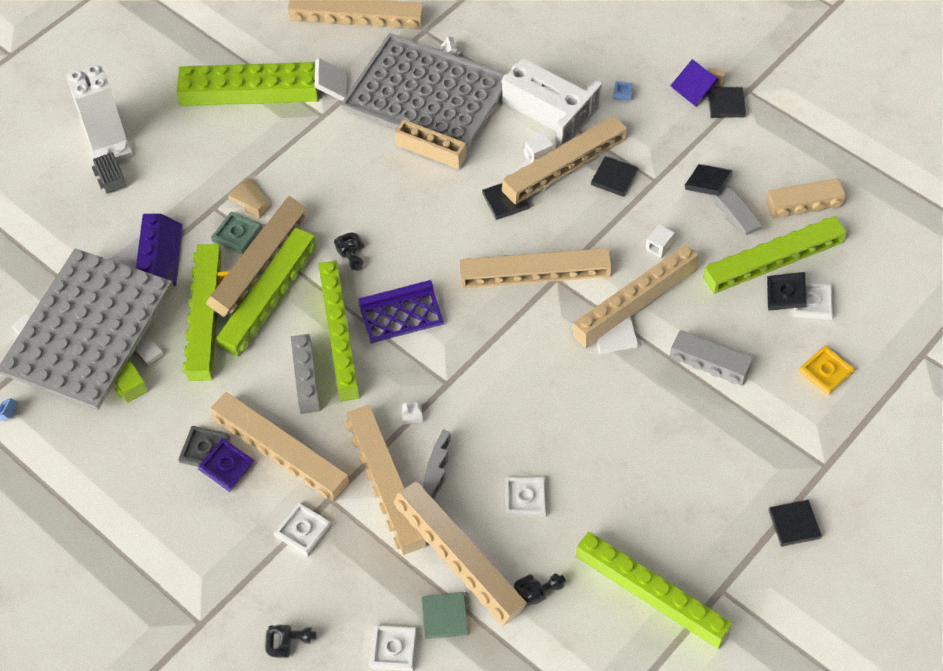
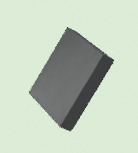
[178,426,230,467]

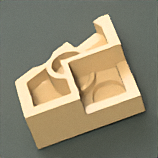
[228,178,270,219]

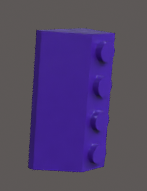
[136,213,183,286]

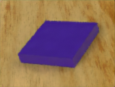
[670,59,719,107]
[198,438,255,492]

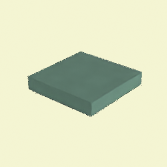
[211,211,262,255]
[422,593,468,639]

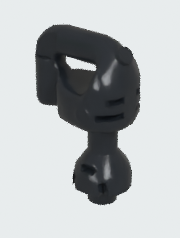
[334,232,365,271]
[513,573,566,606]
[265,625,317,658]

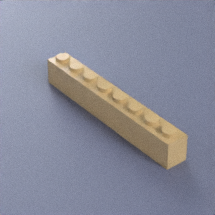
[288,0,424,29]
[502,116,627,205]
[206,196,307,317]
[573,245,698,348]
[460,248,611,289]
[211,392,349,501]
[345,405,426,555]
[394,481,527,626]

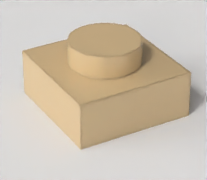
[708,67,726,87]

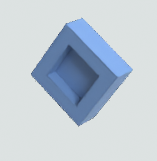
[613,81,632,101]
[0,398,17,421]

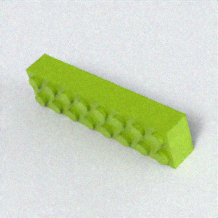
[177,62,318,106]

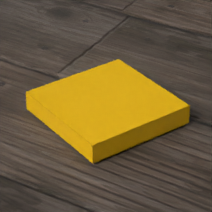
[799,345,855,395]

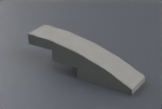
[709,185,762,235]
[423,429,451,500]

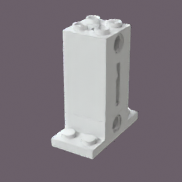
[502,58,602,148]
[65,63,133,162]

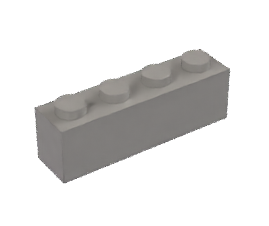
[670,330,753,386]
[291,334,320,414]

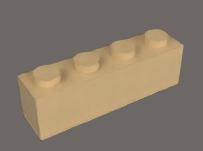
[395,119,467,169]
[766,178,845,219]

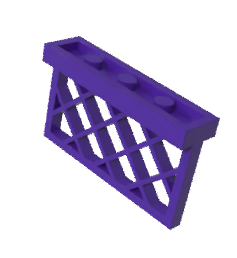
[358,280,444,344]

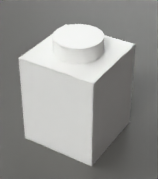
[524,133,553,162]
[646,224,674,258]

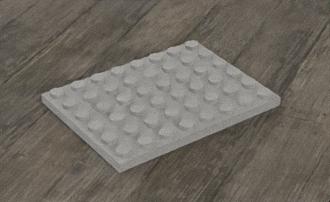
[340,33,507,150]
[0,248,174,411]

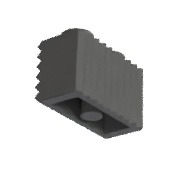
[92,152,127,194]

